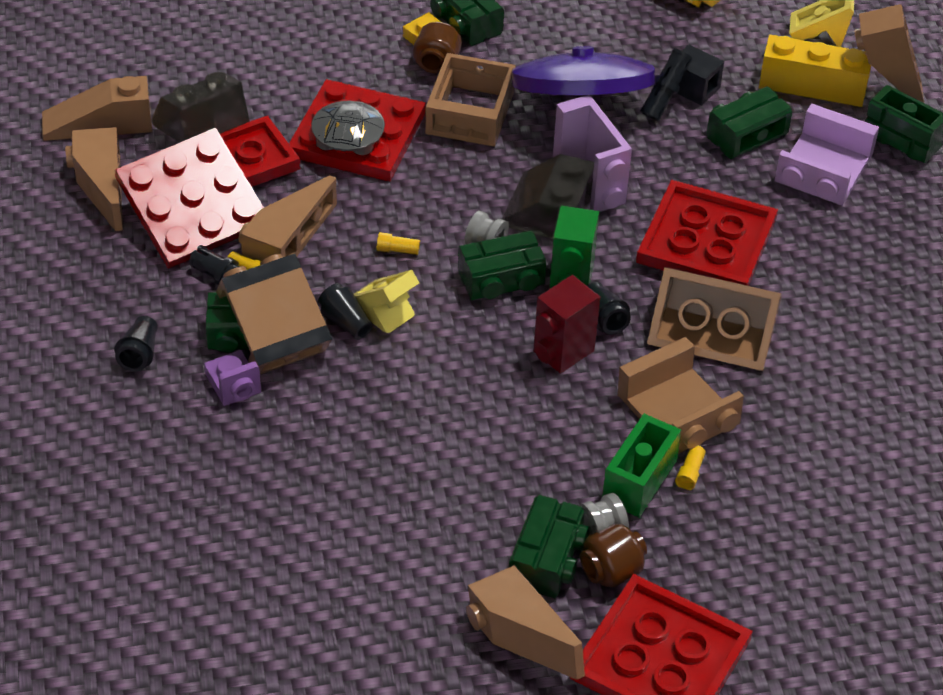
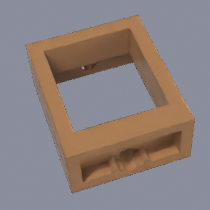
[425,53,516,147]

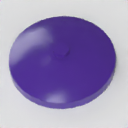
[512,46,655,95]

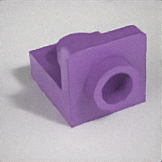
[204,350,261,406]

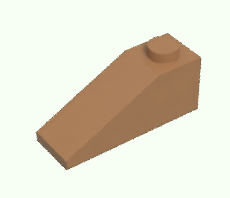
[854,4,924,103]
[42,76,152,141]
[65,127,123,231]
[239,175,337,261]
[466,565,585,680]

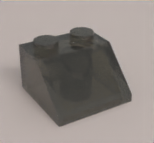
[151,72,250,142]
[502,154,594,239]

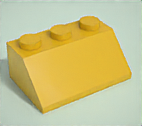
[759,34,871,107]

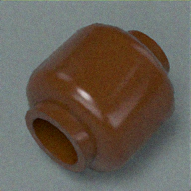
[413,22,462,74]
[580,524,647,588]

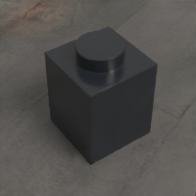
[678,44,724,106]

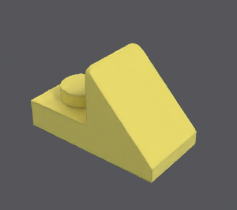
[789,0,854,47]
[354,270,419,333]

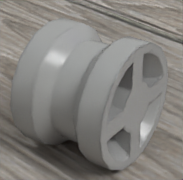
[464,211,509,244]
[580,493,629,536]

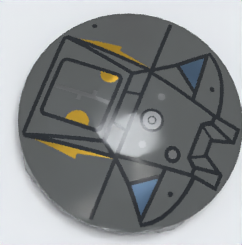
[312,101,385,155]

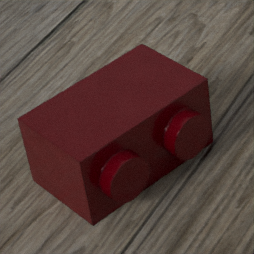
[533,275,600,374]

